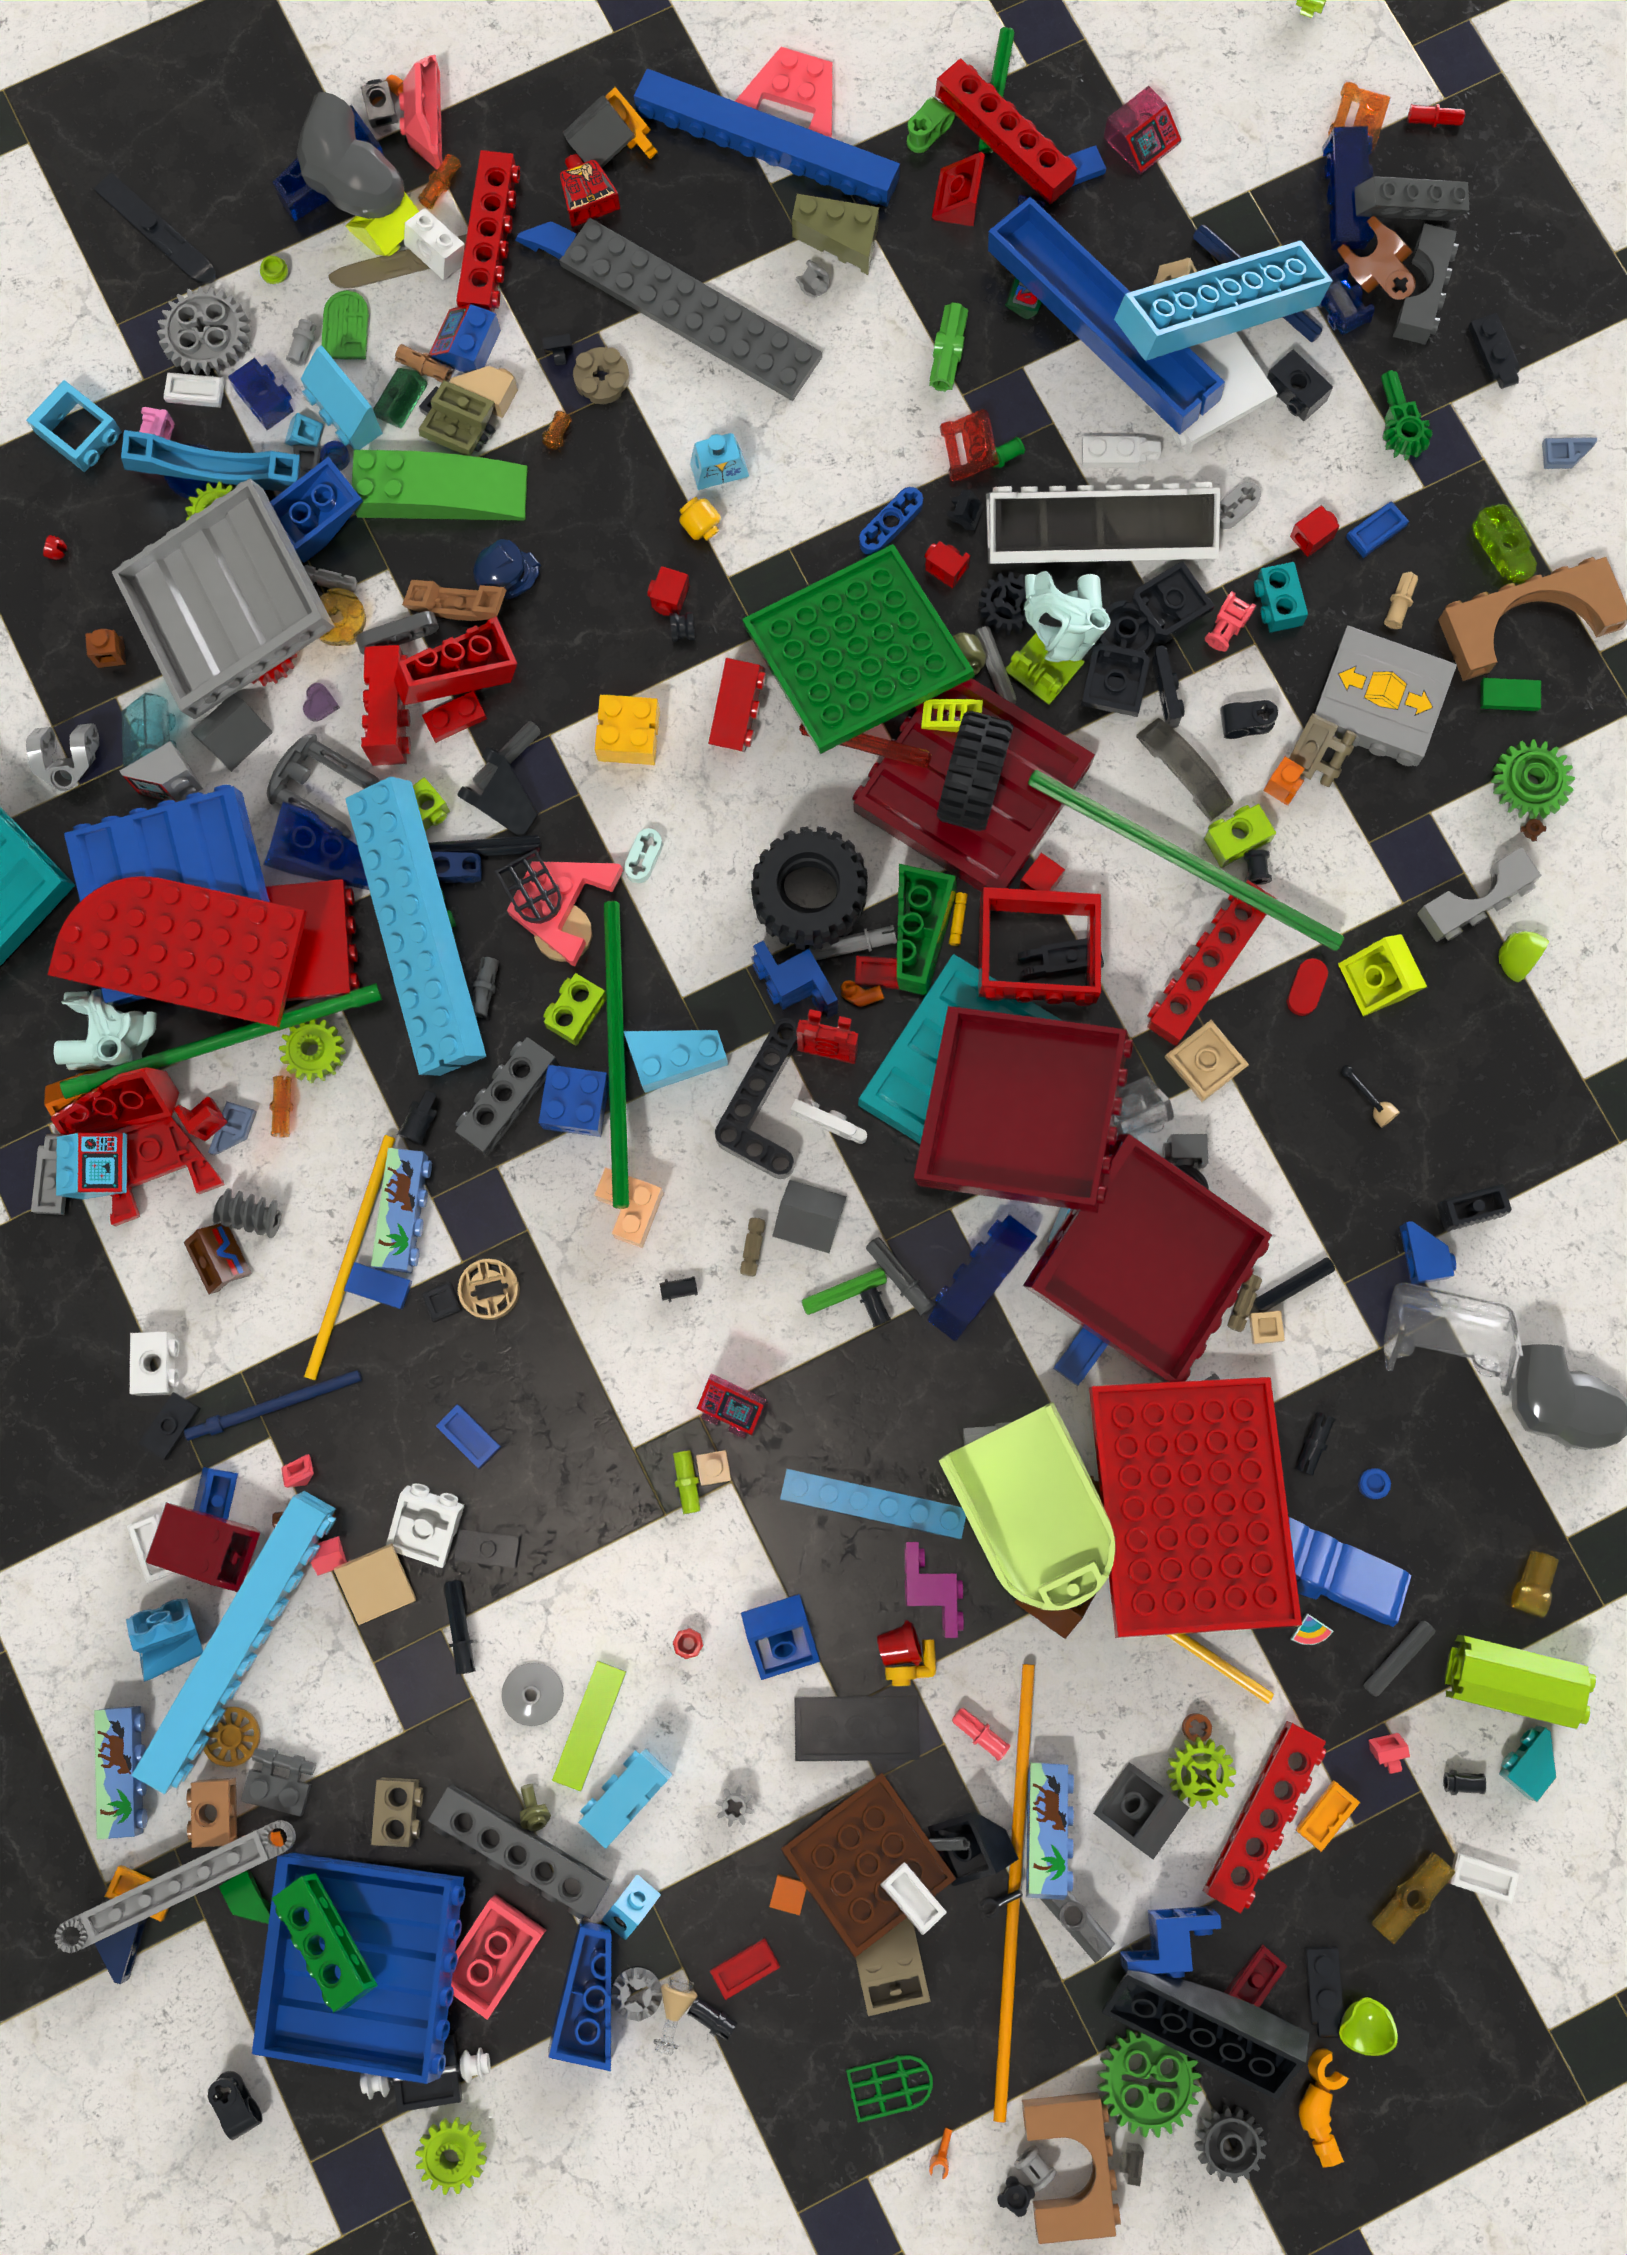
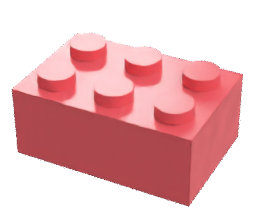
[451,1894,546,2020]

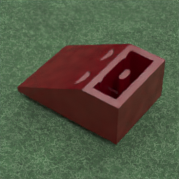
[145,1502,260,1592]

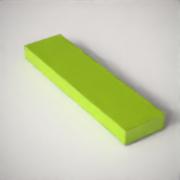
[552,1661,627,1792]

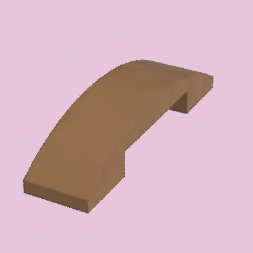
[402,580,506,621]

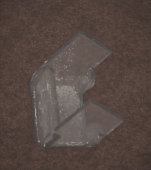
[1383,1283,1523,1396]

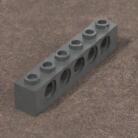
[428,1784,612,1920]

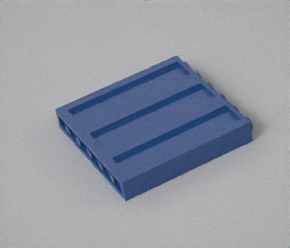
[64,785,269,1007]
[252,1853,465,2084]

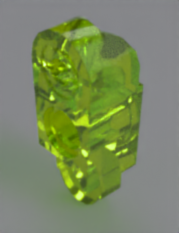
[1473,504,1537,584]

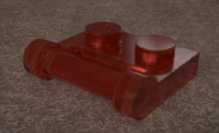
[939,409,999,481]

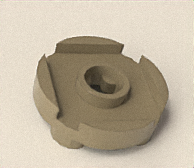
[573,347,630,404]

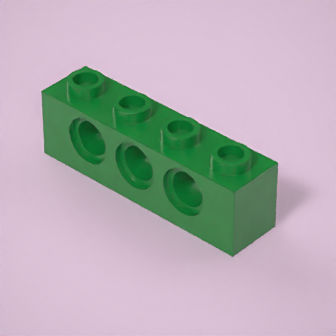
[272,1873,378,2013]

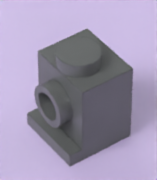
[1163,1134,1208,1168]

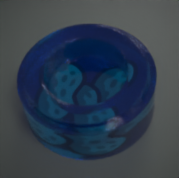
[320,441,350,471]

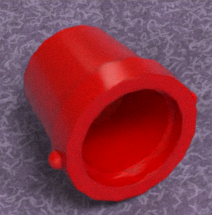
[877,1620,923,1666]

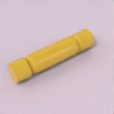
[949,892,968,946]

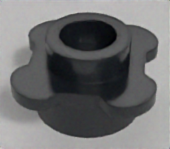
[997,2176,1035,2217]

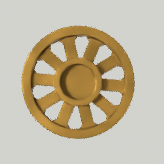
[204,1707,260,1767]

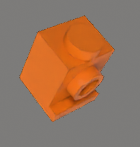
[1263,756,1305,806]

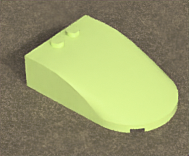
[939,1402,1115,1610]

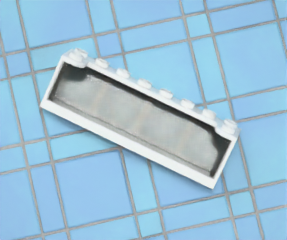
[986,482,1220,564]

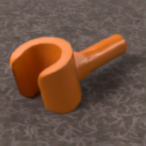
[372,75,404,106]
[929,2128,953,2179]

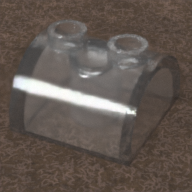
[1113,1076,1174,1139]

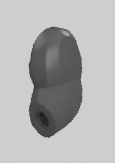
[297,92,404,219]
[1511,1344,1627,1450]

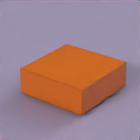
[769,1874,807,1915]

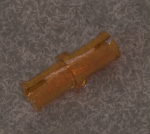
[418,154,462,209]
[269,1076,293,1138]

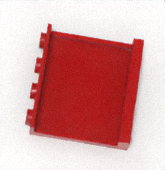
[266,879,360,1001]

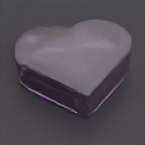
[303,683,340,722]

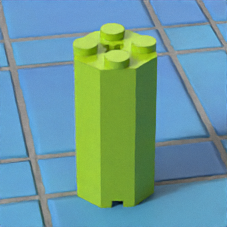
[1445,1635,1596,1729]

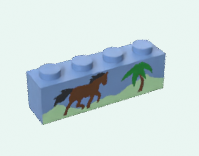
[371,1148,432,1273]
[94,1706,148,1840]
[1026,1763,1074,1900]

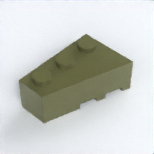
[792,194,879,275]

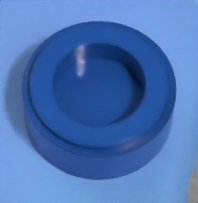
[1358,1468,1391,1499]

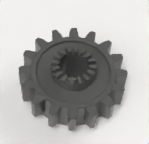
[1194,2105,1267,2183]

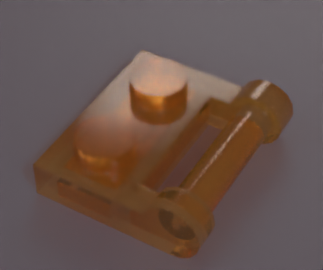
[1328,82,1391,151]

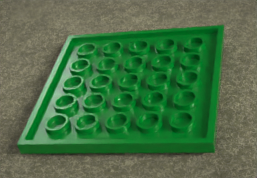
[742,544,975,754]

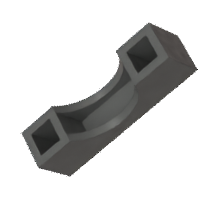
[1393,223,1459,345]

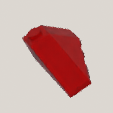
[51,1067,179,1135]

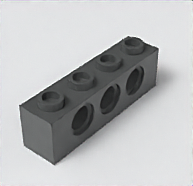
[1355,176,1470,221]
[455,1037,558,1157]

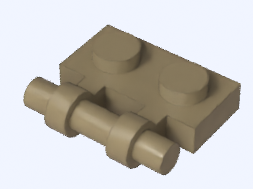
[1289,713,1357,787]

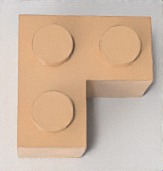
[595,1167,664,1248]

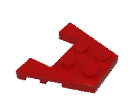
[110,1116,225,1226]

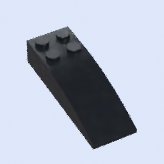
[1102,1970,1310,2100]

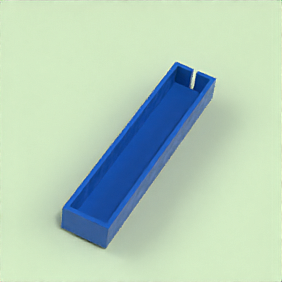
[988,197,1225,435]

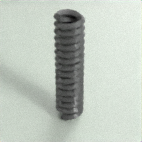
[929,1837,970,1851]

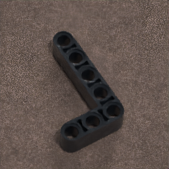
[715,1018,798,1179]

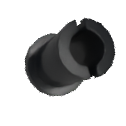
[659,1276,698,1302]
[860,1287,891,1327]
[1443,1770,1486,1795]

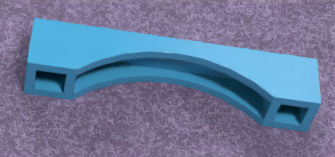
[121,430,301,492]
[780,1469,966,1540]

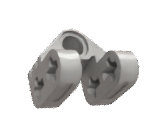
[26,723,99,791]

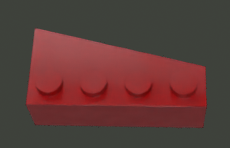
[394,616,517,706]
[361,645,411,766]

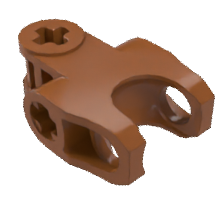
[1337,215,1416,300]

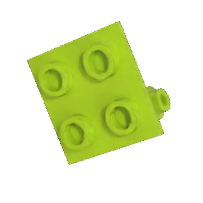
[1006,633,1085,705]

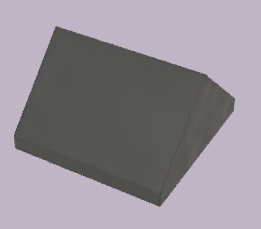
[562,95,636,168]
[191,694,273,772]
[772,1180,847,1254]

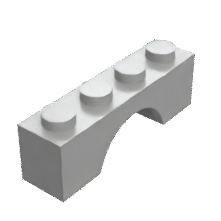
[1417,847,1542,942]

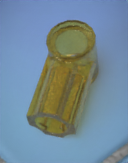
[1511,1551,1559,1618]

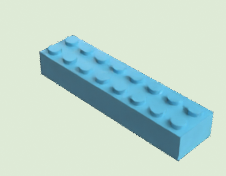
[1114,240,1333,361]

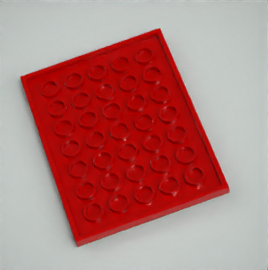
[1089,1377,1302,1638]

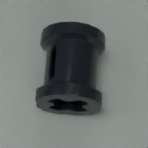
[1243,850,1272,885]

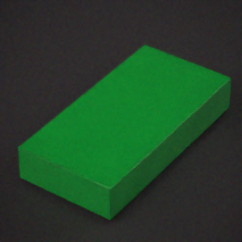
[1481,678,1541,711]

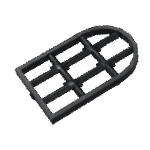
[495,849,562,924]

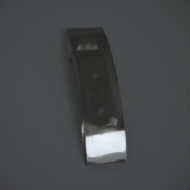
[1136,718,1234,821]

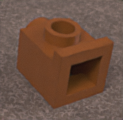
[85,629,126,668]

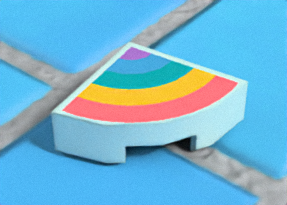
[1290,1613,1334,1645]

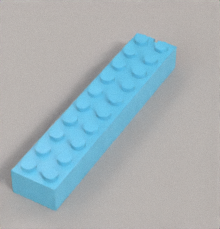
[345,777,487,1076]
[131,1491,336,1794]

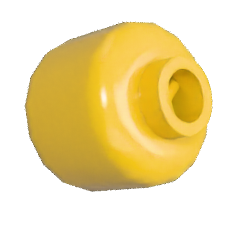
[679,496,721,541]

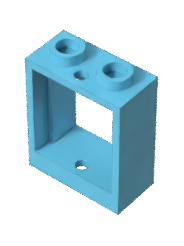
[26,380,122,472]

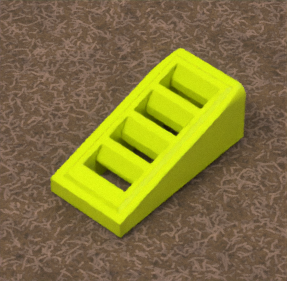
[921,699,983,732]

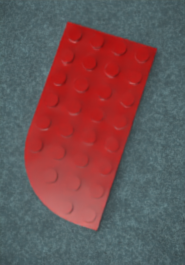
[48,876,307,1028]

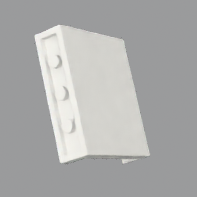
[1158,332,1278,455]

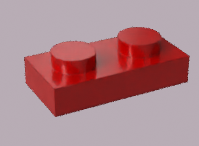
[422,691,487,743]

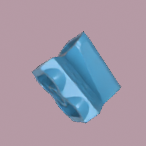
[126,1598,203,1682]

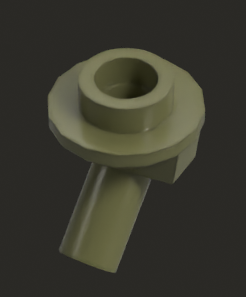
[520,1784,551,1831]

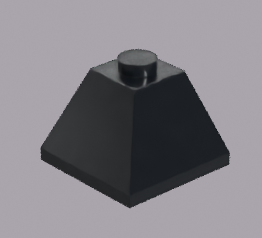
[927,1811,1019,1886]

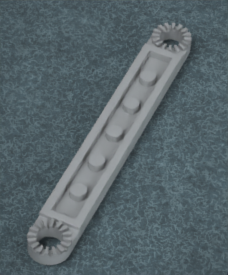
[55,1820,296,1953]

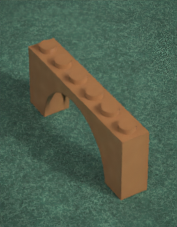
[1438,557,1627,681]

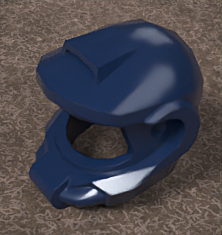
[473,539,541,599]

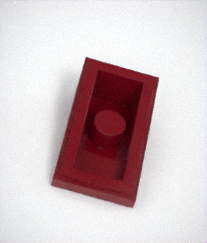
[1224,1945,1287,2007]

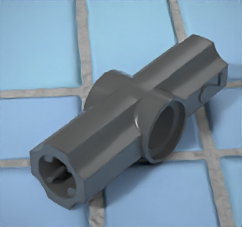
[1041,1891,1115,1963]

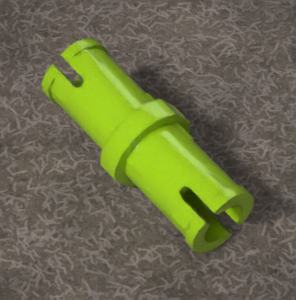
[673,1450,701,1514]

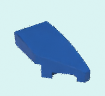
[515,221,576,259]

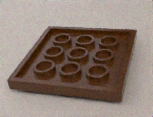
[780,1773,956,1958]

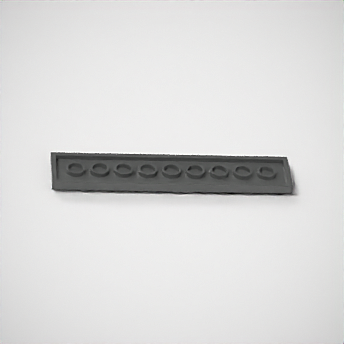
[559,218,822,401]

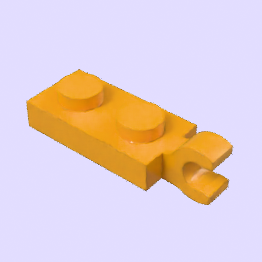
[605,87,658,159]

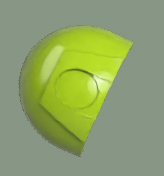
[1498,931,1549,982]
[1339,1998,1398,2056]

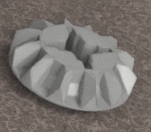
[611,1967,662,2022]

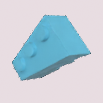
[623,1030,728,1093]
[578,1749,673,1849]

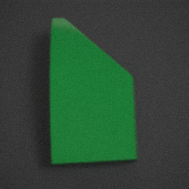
[219,1870,271,1924]

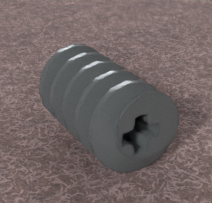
[212,1188,281,1238]

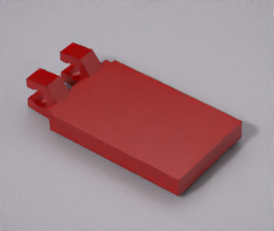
[796,1009,858,1064]

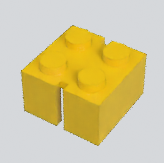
[595,695,660,765]

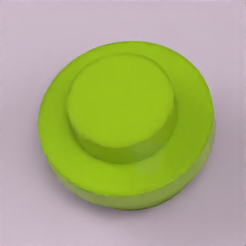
[260,256,288,284]

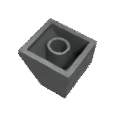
[1093,1762,1190,1860]

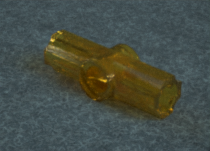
[1371,1852,1456,1944]

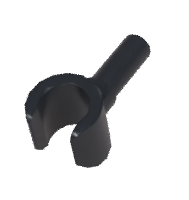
[980,1889,1023,1918]

